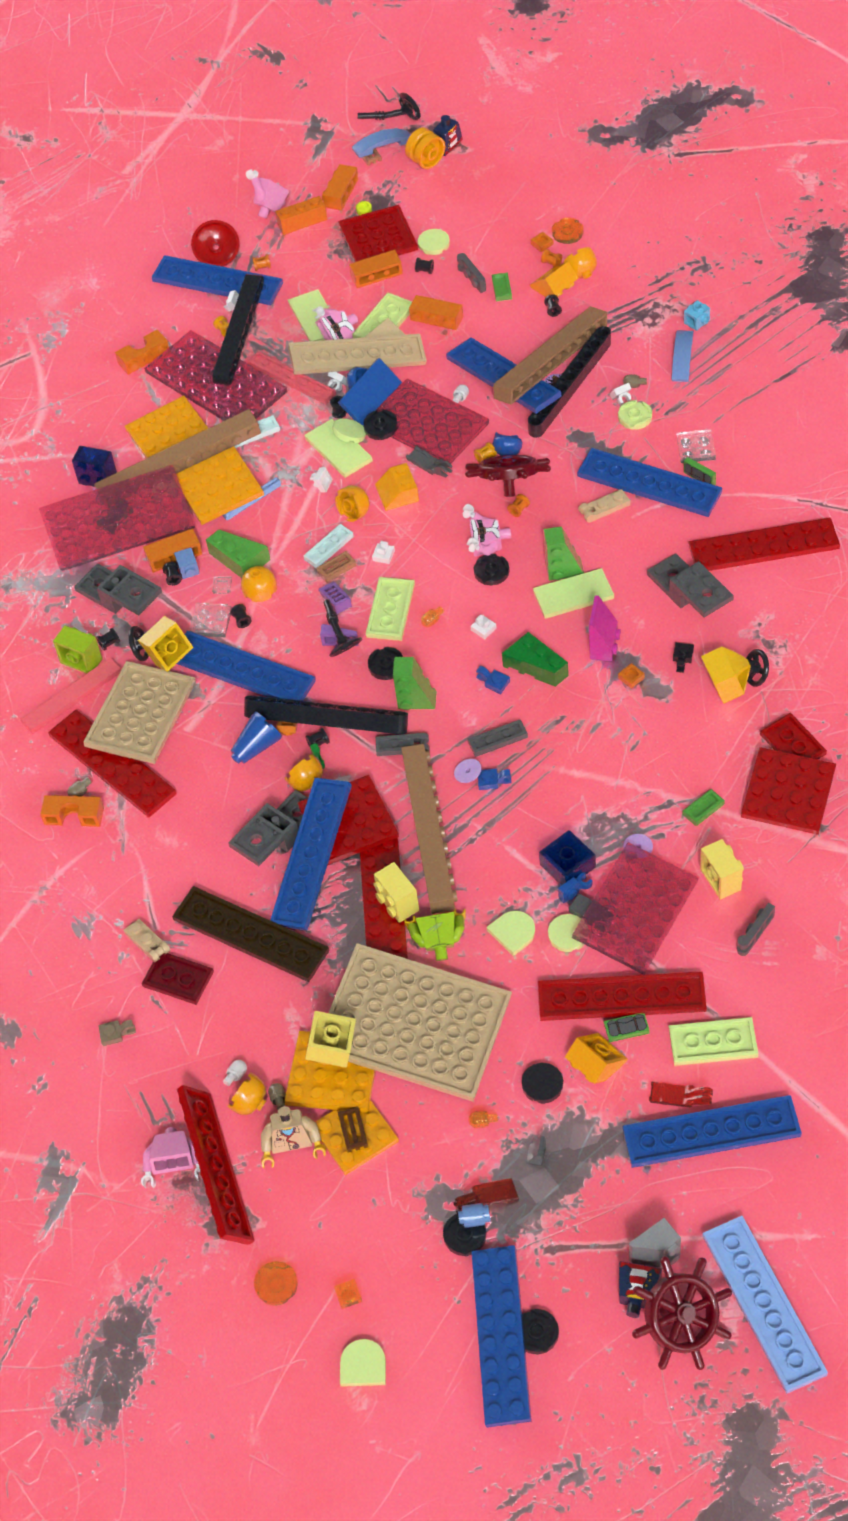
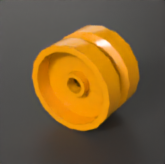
[405,127,445,169]

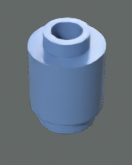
[458,1203,491,1228]

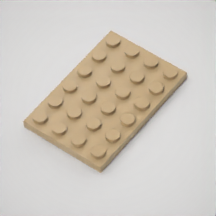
[84,661,196,764]

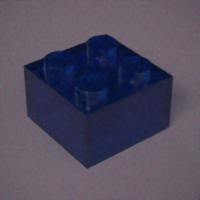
[72,445,117,487]
[539,830,596,886]

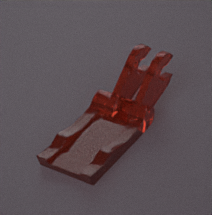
[649,1081,713,1108]
[453,1178,519,1214]

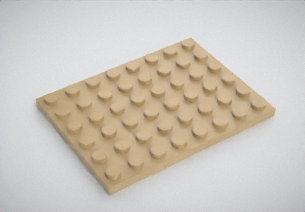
[328,943,512,1102]

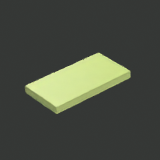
[288,289,329,341]
[352,292,412,338]
[304,419,373,478]
[533,568,614,619]
[366,577,415,641]
[669,1017,759,1066]

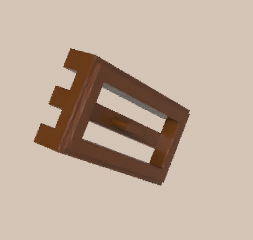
[338,1107,368,1152]

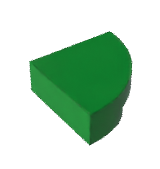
[310,743,325,769]

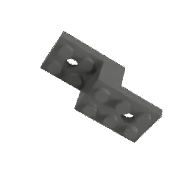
[647,553,734,618]
[74,563,162,616]
[228,790,308,867]

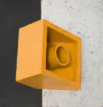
[530,261,578,297]
[375,463,419,511]
[565,1033,628,1084]

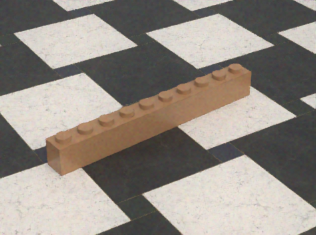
[493,306,607,405]
[94,409,261,508]
[401,744,458,914]

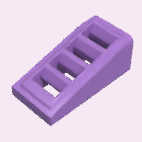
[318,581,352,614]
[320,624,359,646]

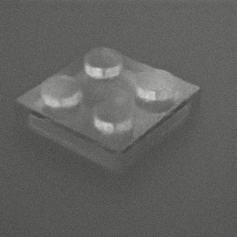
[676,429,716,463]
[189,602,232,638]

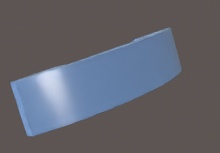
[352,128,411,158]
[672,330,694,382]

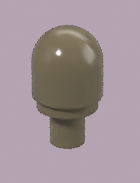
[623,374,647,388]
[67,777,92,796]
[268,1083,286,1110]

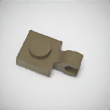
[98,1020,136,1047]

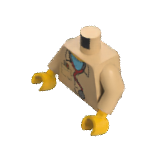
[261,1106,326,1169]

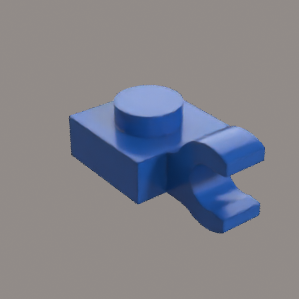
[476,666,510,695]
[478,768,512,790]
[558,872,593,904]

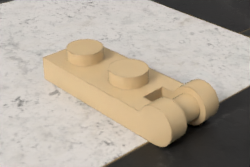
[578,489,630,523]
[123,919,171,963]

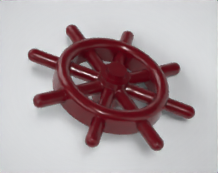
[465,455,551,497]
[632,1256,732,1370]

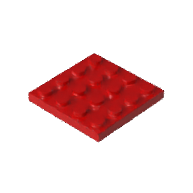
[338,204,418,262]
[741,747,837,835]
[297,775,399,866]

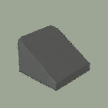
[526,1136,546,1165]

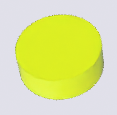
[356,201,372,215]

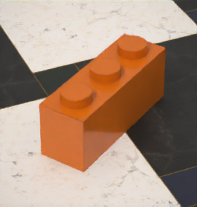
[322,164,359,210]
[275,196,327,235]
[349,250,403,288]
[409,295,463,330]
[143,528,202,573]

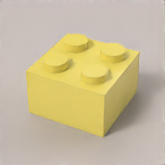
[700,839,744,900]
[374,862,419,923]
[305,1011,356,1067]

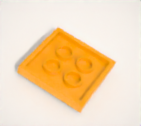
[316,1100,399,1176]

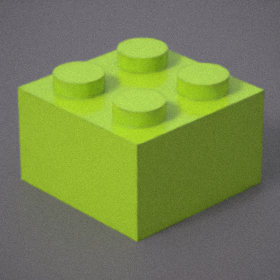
[53,625,102,673]

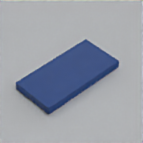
[338,358,402,426]

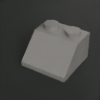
[629,1218,681,1268]

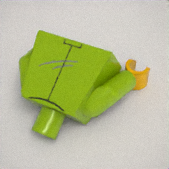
[404,909,466,961]

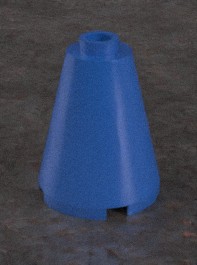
[230,712,282,764]

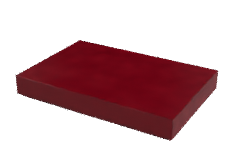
[141,953,214,1005]

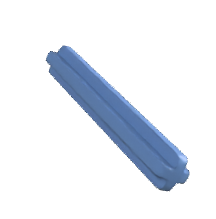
[222,477,281,520]

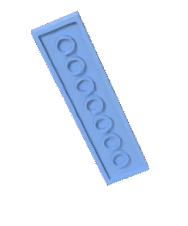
[702,1216,828,1394]

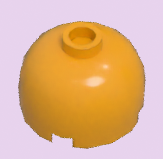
[563,247,597,279]
[335,485,370,522]
[241,566,277,602]
[285,754,323,791]
[227,1072,266,1115]

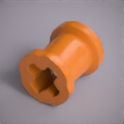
[541,249,562,267]
[252,254,271,271]
[507,494,530,517]

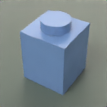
[174,548,200,579]

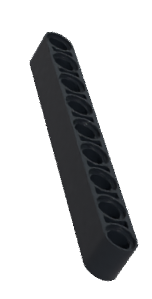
[212,274,264,385]
[528,326,611,438]
[244,696,408,734]

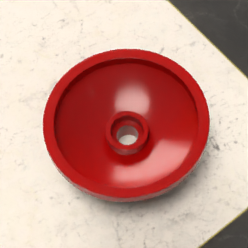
[191,220,240,267]

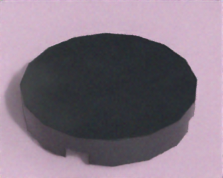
[363,410,398,440]
[473,554,510,586]
[368,647,403,680]
[521,1062,564,1104]
[443,1214,487,1256]
[522,1309,559,1355]

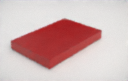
[760,712,827,759]

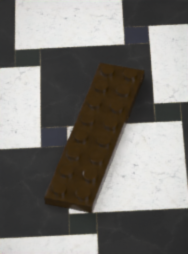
[172,886,329,982]

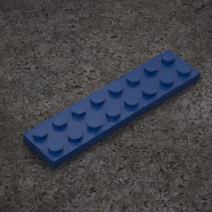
[151,255,283,305]
[446,337,561,414]
[577,448,722,517]
[177,631,316,701]
[270,778,352,931]
[622,1095,802,1168]
[471,1245,532,1428]

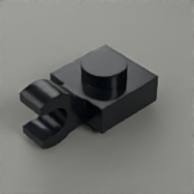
[673,642,694,673]

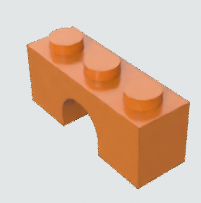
[115,329,170,375]
[40,795,104,827]

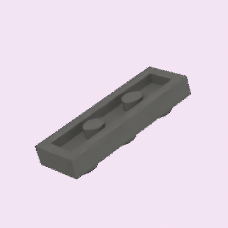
[468,720,528,757]

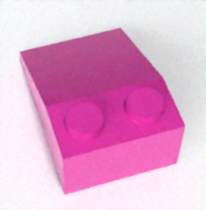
[589,595,621,662]

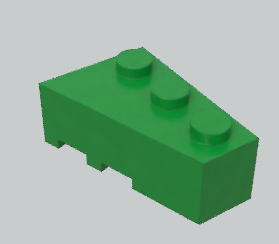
[502,632,569,687]

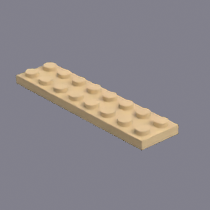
[288,334,427,375]

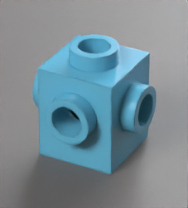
[684,300,710,331]

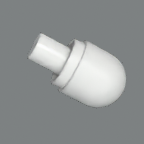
[452,384,469,404]
[223,1060,247,1086]

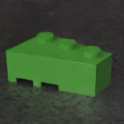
[544,526,584,581]
[206,530,271,578]
[393,657,437,710]

